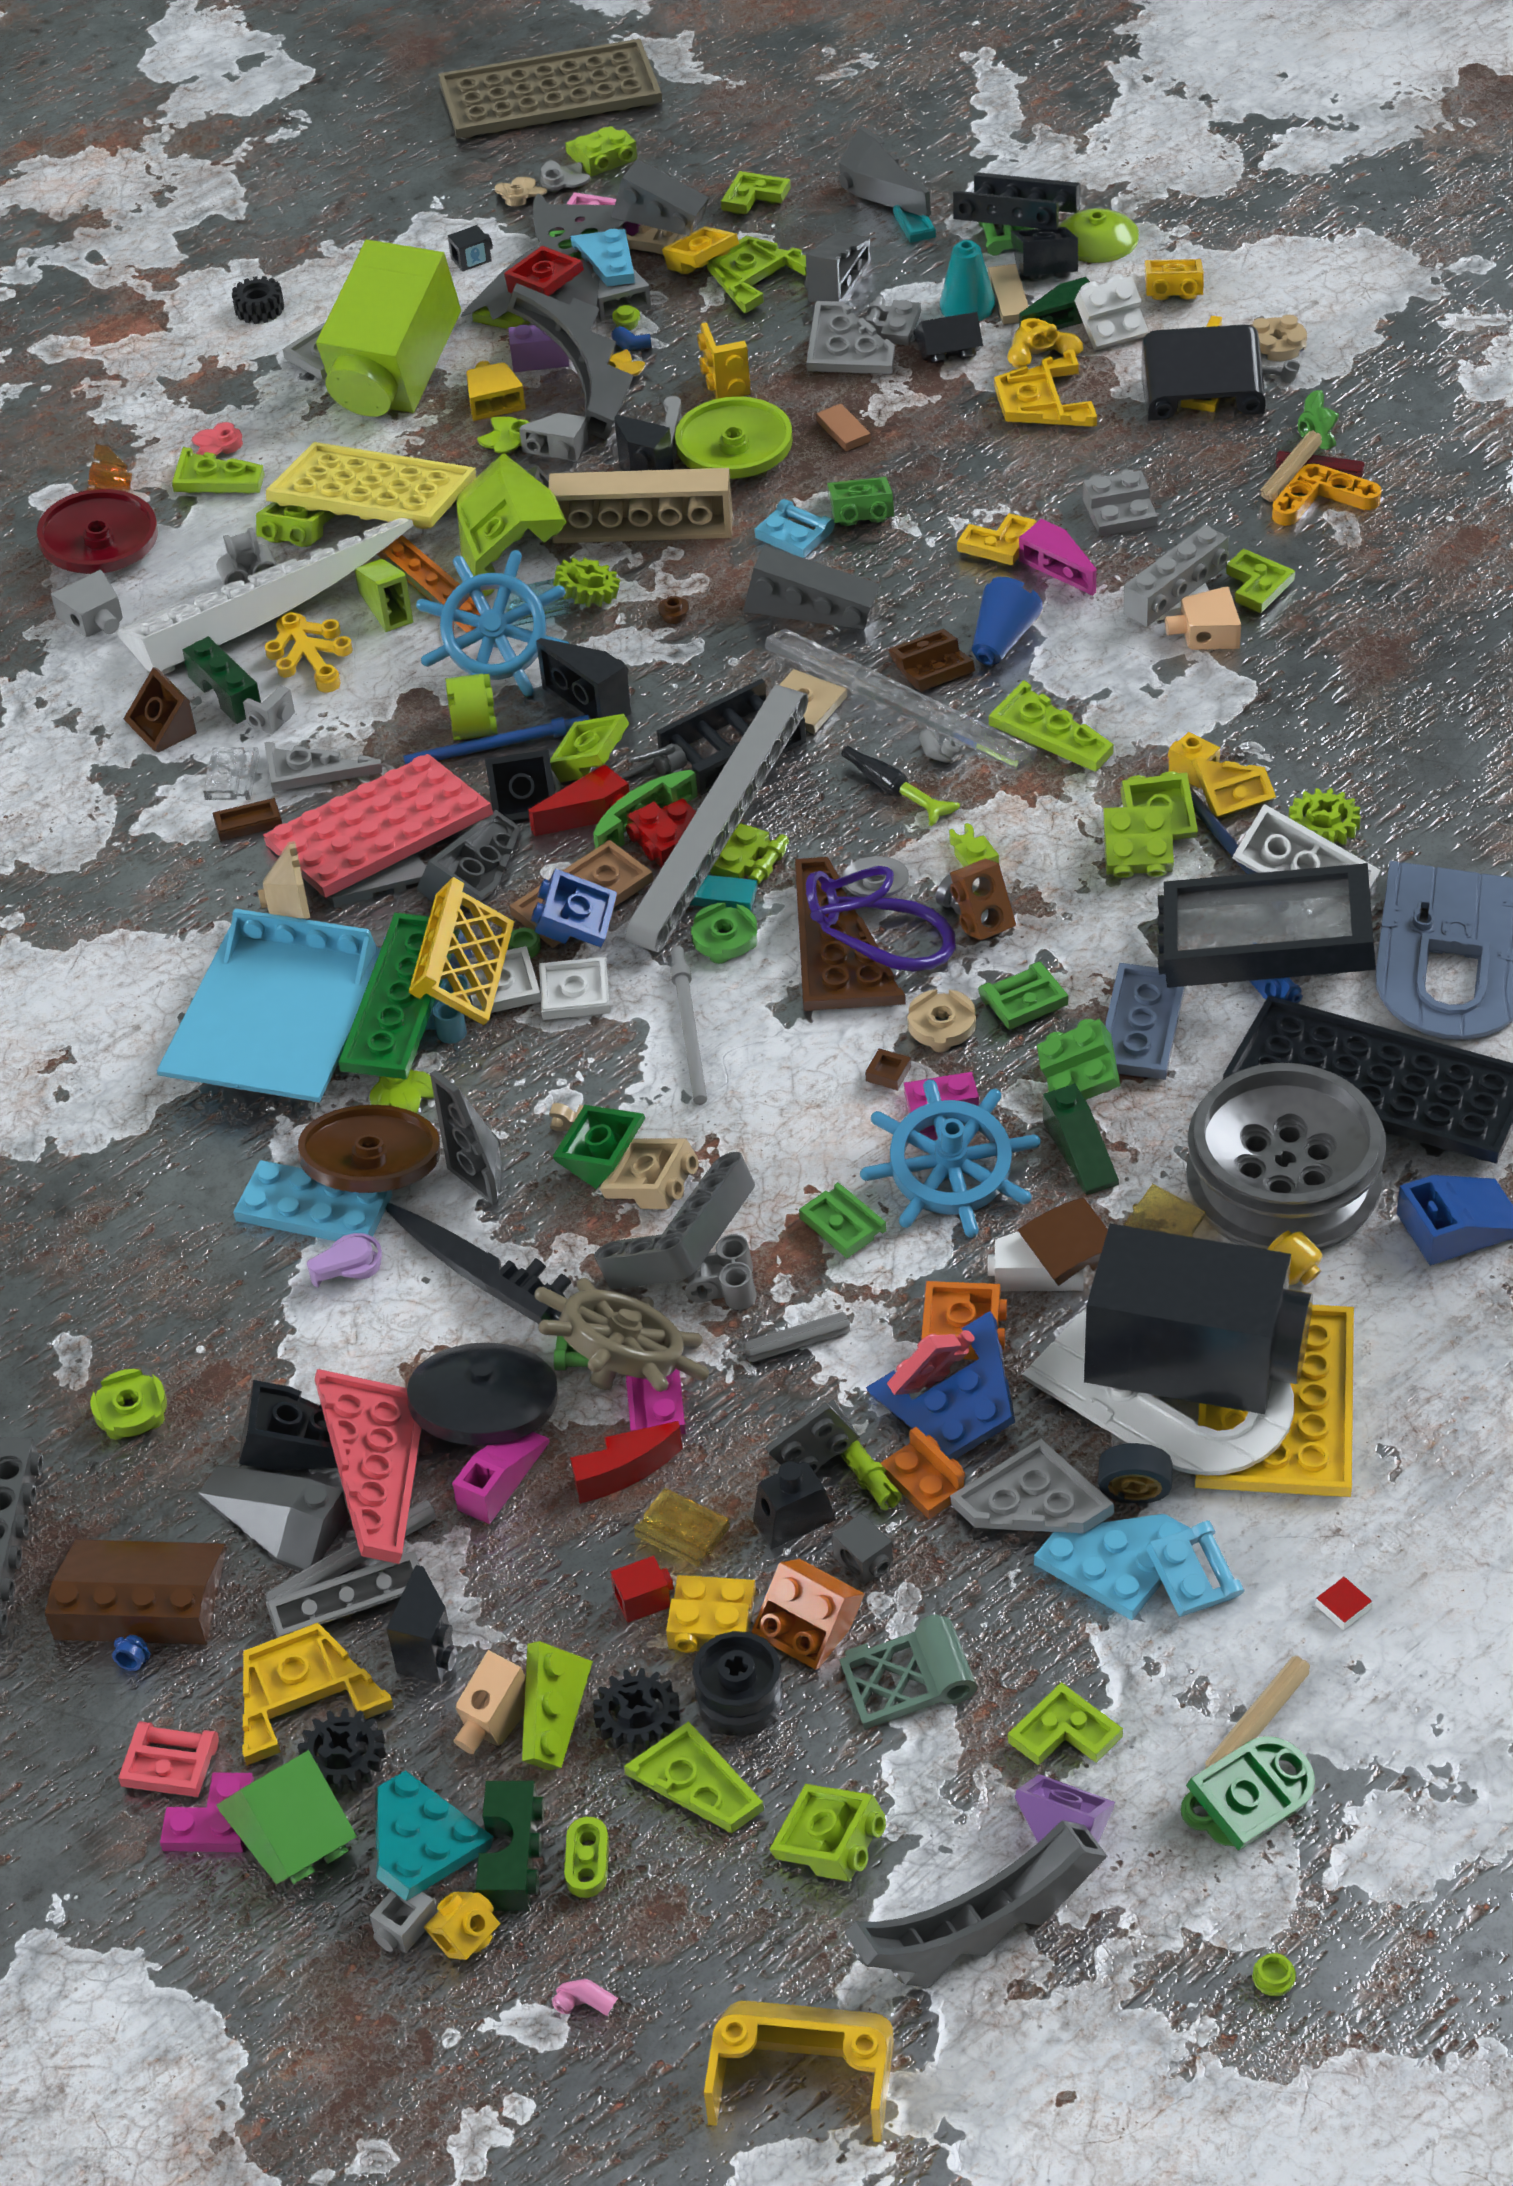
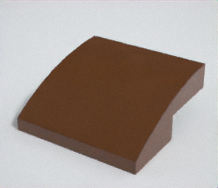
[889,628,975,692]
[1017,1197,1108,1286]

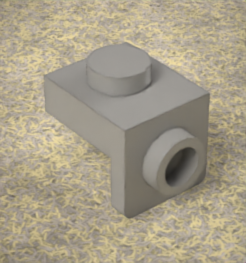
[243,685,295,734]

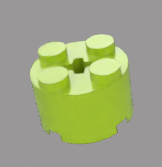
[445,673,498,741]

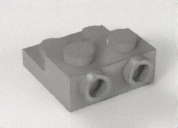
[1083,469,1158,536]

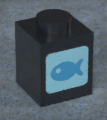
[447,225,493,272]

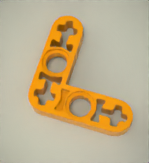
[1272,464,1382,526]

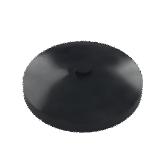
[407,1343,558,1445]

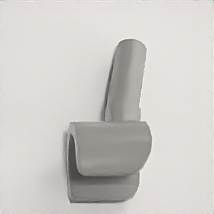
[1262,360,1300,383]

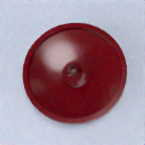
[37,489,158,574]

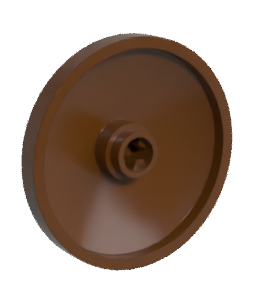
[298,1105,440,1193]

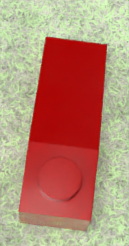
[528,764,630,836]

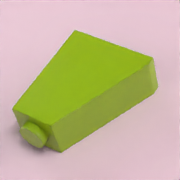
[355,558,414,632]

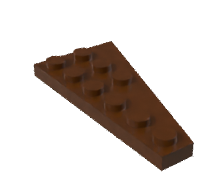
[795,857,906,1011]

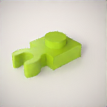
[949,823,999,867]

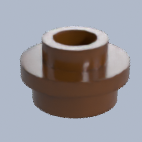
[658,596,689,624]

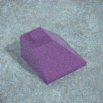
[1015,1774,1115,1843]

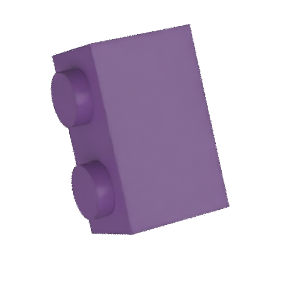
[508,325,570,372]

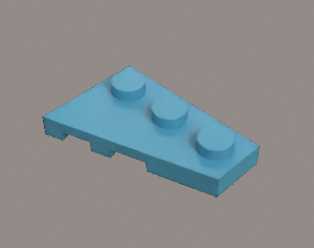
[570,229,635,287]

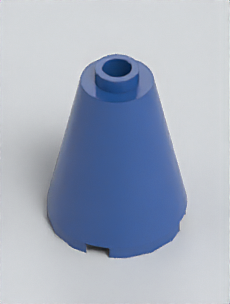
[972,577,1043,665]

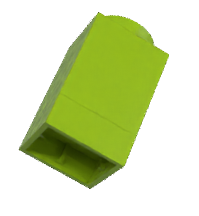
[316,239,461,417]

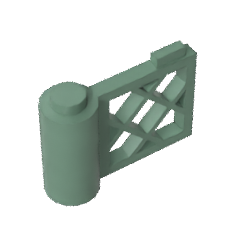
[839,1614,977,1730]

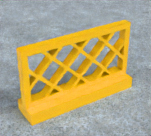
[408,877,515,1025]

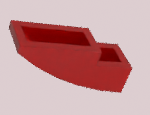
[570,1421,683,1504]

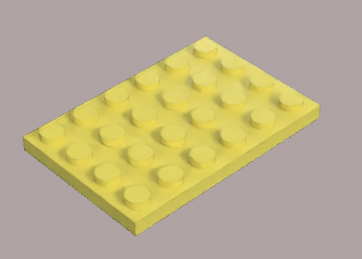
[266,442,476,529]

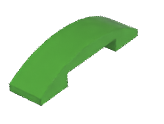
[593,770,697,849]

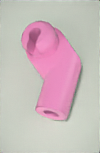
[552,1979,618,2016]

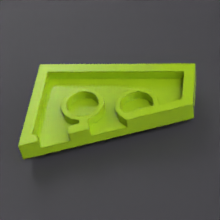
[522,1641,593,1771]
[624,1721,764,1833]

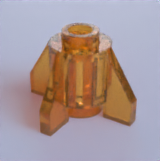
[87,444,133,491]

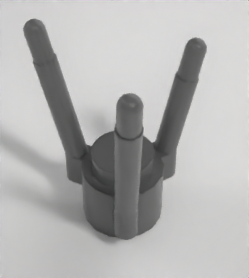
[619,743,687,780]

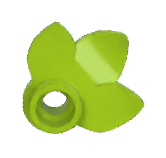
[477,417,530,453]
[369,1068,434,1113]

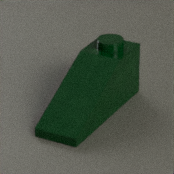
[1019,277,1090,330]
[1043,1084,1119,1196]

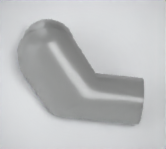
[918,729,959,763]

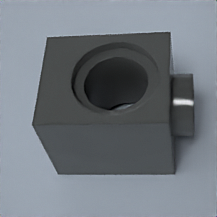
[832,1513,893,1585]

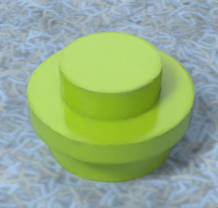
[612,305,640,330]
[1252,1953,1296,1996]

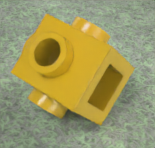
[423,1892,500,1960]

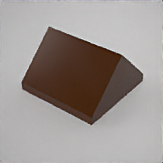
[123,667,197,753]

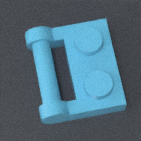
[755,499,835,558]
[1146,1521,1245,1617]

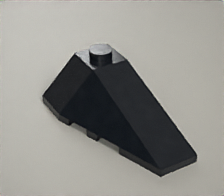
[239,1380,338,1471]

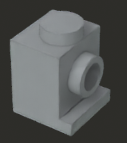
[369,1890,437,1953]

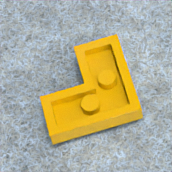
[957,513,1036,566]

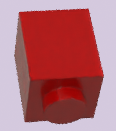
[610,1555,674,1623]

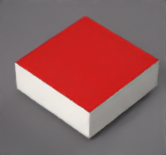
[1315,1577,1373,1631]

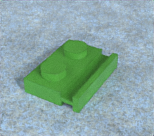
[799,1182,886,1258]

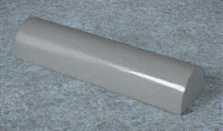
[266,1551,420,1638]

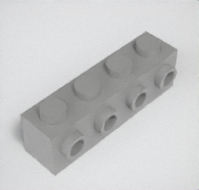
[1123,525,1229,627]

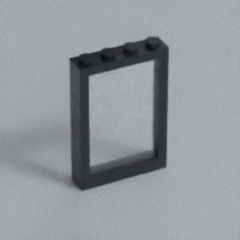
[1157,863,1376,988]

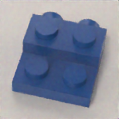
[530,868,617,948]

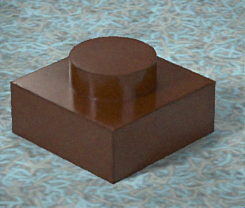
[865,1048,911,1091]

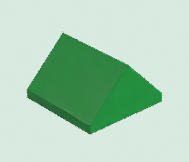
[553,1105,646,1189]

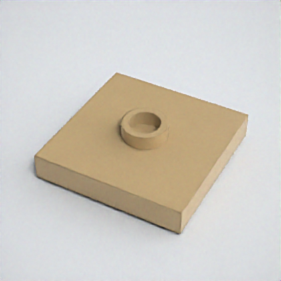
[780,669,847,734]

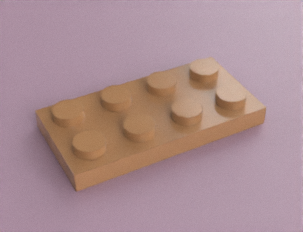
[509,840,653,948]

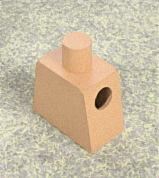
[1165,587,1241,650]
[453,1650,526,1754]

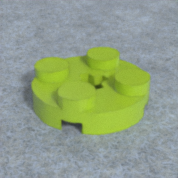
[90,1369,167,1440]

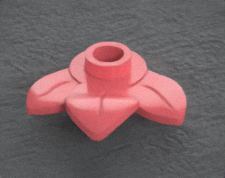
[191,422,243,456]

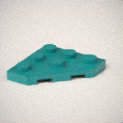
[375,1770,494,1901]

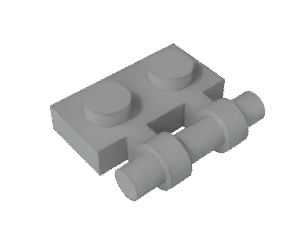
[864,296,921,346]

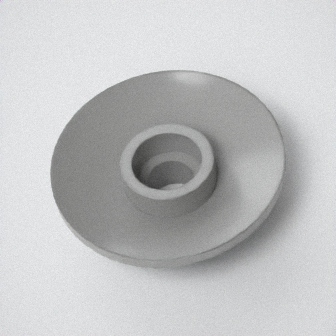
[843,856,909,898]

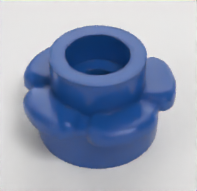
[112,1635,150,1671]

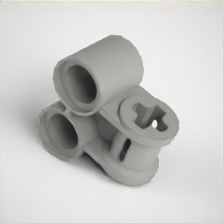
[217,528,277,585]
[685,1234,757,1310]

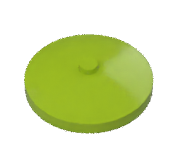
[675,396,793,479]

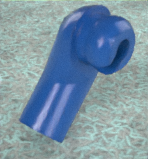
[611,326,652,351]

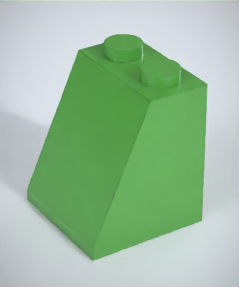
[216,1750,357,1884]

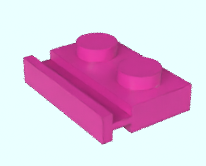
[626,1369,686,1434]

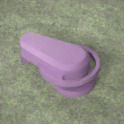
[307,1233,382,1288]

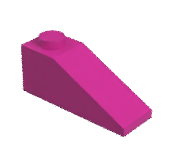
[1019,519,1097,596]

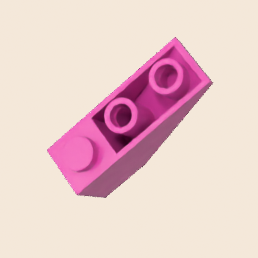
[452,1432,550,1524]

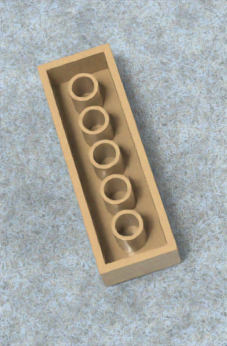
[548,468,733,543]

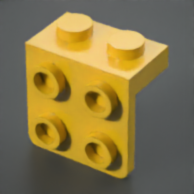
[697,322,751,399]

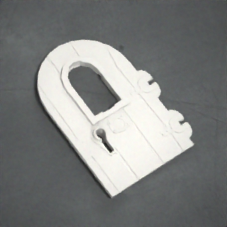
[1022,1309,1294,1476]

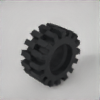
[232,276,284,324]

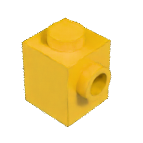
[1168,732,1220,789]

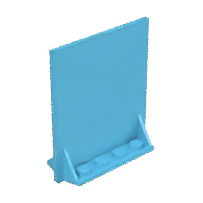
[157,909,381,1103]

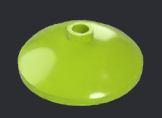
[1059,208,1139,263]

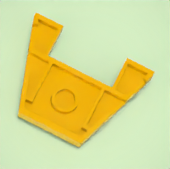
[994,349,1097,427]
[242,1623,394,1765]

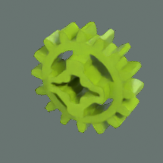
[553,557,620,607]
[1289,788,1361,845]

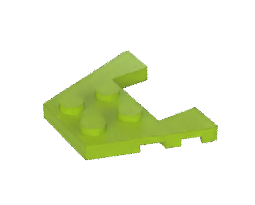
[707,235,807,314]

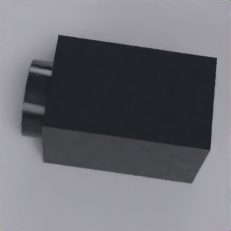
[1084,1223,1313,1415]

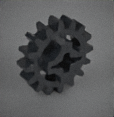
[593,1668,681,1753]
[297,1708,387,1794]

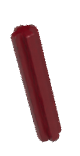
[1275,451,1365,478]

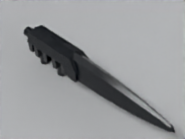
[386,1203,572,1324]

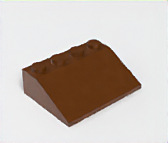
[44,1539,227,1645]

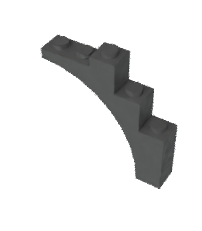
[507,283,633,440]
[845,1820,1108,1988]

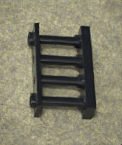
[953,172,1080,231]
[657,678,806,795]

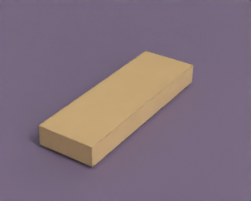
[988,264,1029,324]

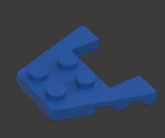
[866,1311,1016,1459]

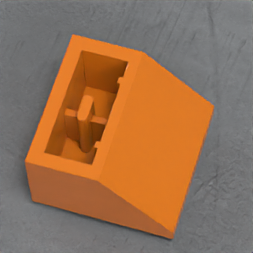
[751,1559,865,1670]

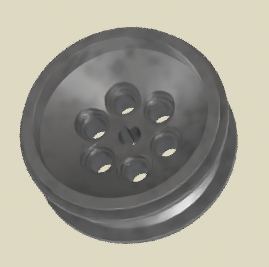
[1186,1063,1386,1251]

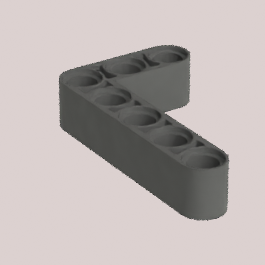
[594,1152,755,1289]

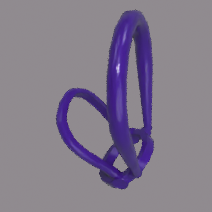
[806,866,956,972]

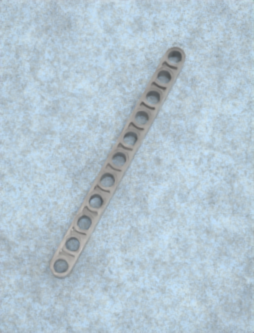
[625,685,808,953]

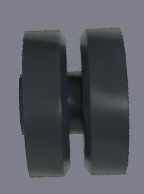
[692,1631,784,1737]

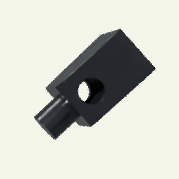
[753,1461,836,1550]

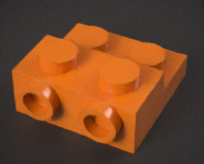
[921,1281,1007,1360]

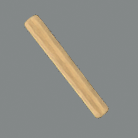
[1205,1656,1310,1769]

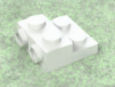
[1074,274,1149,351]

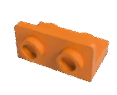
[881,1427,965,1519]

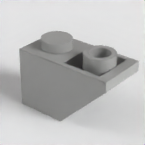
[520,413,589,461]

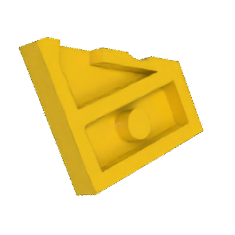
[1192,757,1276,819]

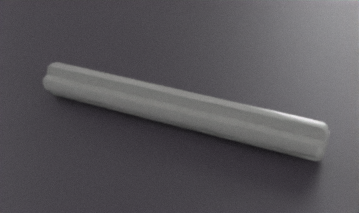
[265,1500,436,1602]

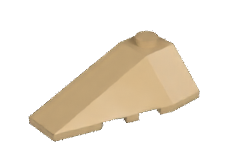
[258,841,310,919]

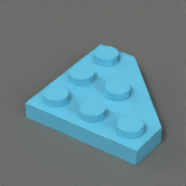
[1034,1514,1194,1620]

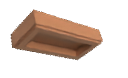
[816,404,871,451]

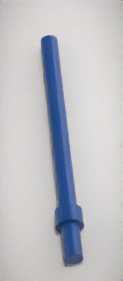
[403,715,590,765]

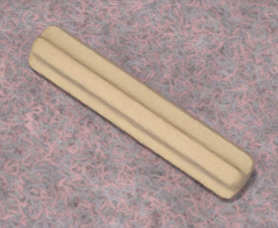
[1260,430,1322,502]

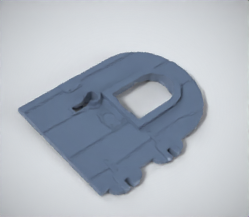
[1375,861,1513,1040]

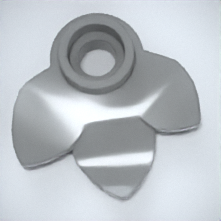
[540,160,590,192]

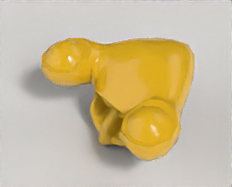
[1007,318,1084,369]

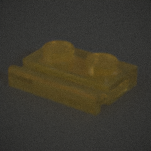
[634,1488,730,1568]

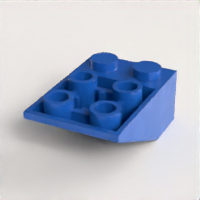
[1397,1175,1513,1266]

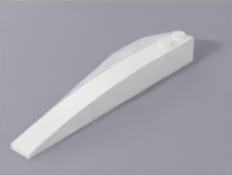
[116,518,414,674]

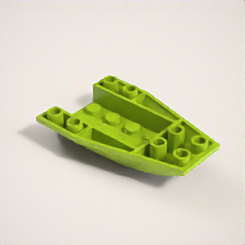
[457,453,567,596]

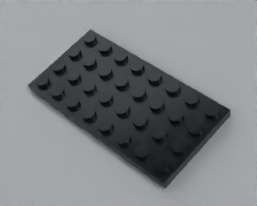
[1223,995,1513,1164]

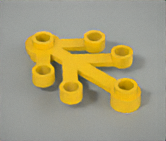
[265,612,353,693]

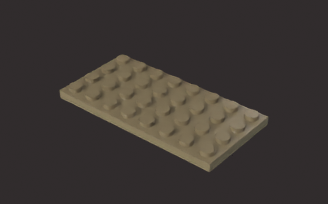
[438,38,662,138]

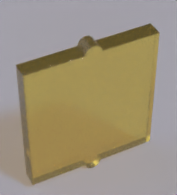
[1123,1183,1206,1237]

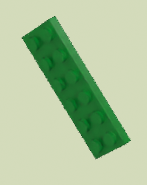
[338,913,461,1079]

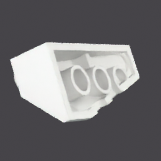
[1232,804,1381,888]

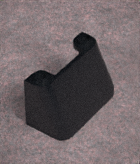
[1141,324,1266,421]

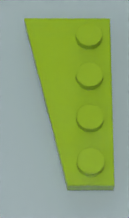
[989,680,1114,772]

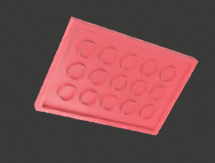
[263,754,493,898]

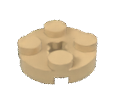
[1252,314,1307,361]
[907,989,976,1053]

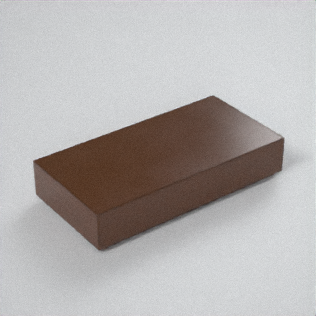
[212,798,282,842]

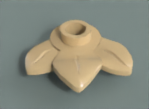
[495,177,547,206]

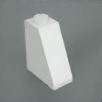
[988,1232,1084,1291]

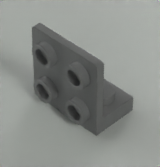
[766,1399,860,1473]

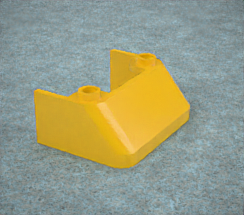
[704,2001,894,2142]

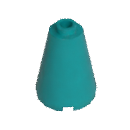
[939,240,996,321]

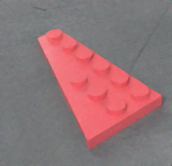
[314,1369,421,1564]

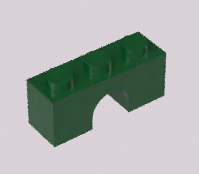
[182,636,261,725]
[475,1781,545,1911]

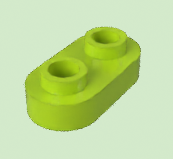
[564,1816,609,1898]

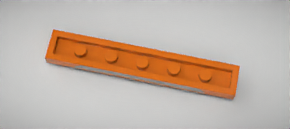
[376,535,481,633]

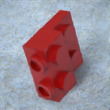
[504,246,584,296]
[626,798,696,868]

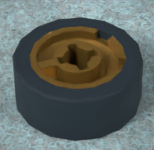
[1098,1443,1173,1504]

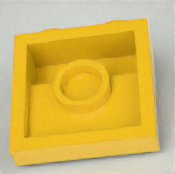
[662,226,739,274]
[1144,259,1204,300]
[666,1575,756,1653]

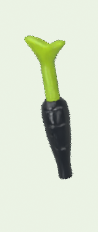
[841,745,960,826]

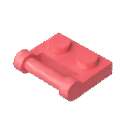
[118,1721,219,1797]

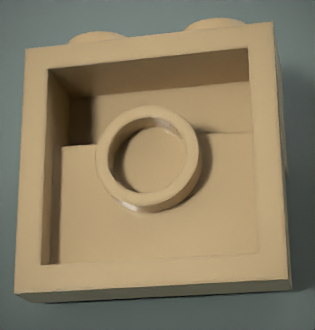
[599,1138,699,1209]

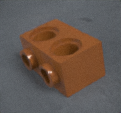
[950,859,1017,940]

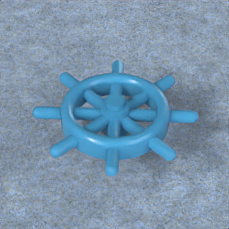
[416,550,569,697]
[860,1079,1041,1238]

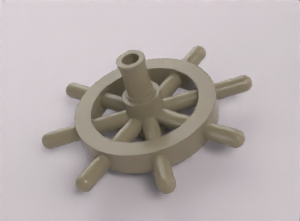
[534,1278,709,1392]

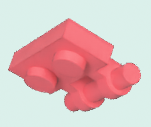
[887,1330,975,1395]

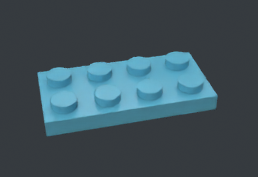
[233,1160,393,1241]

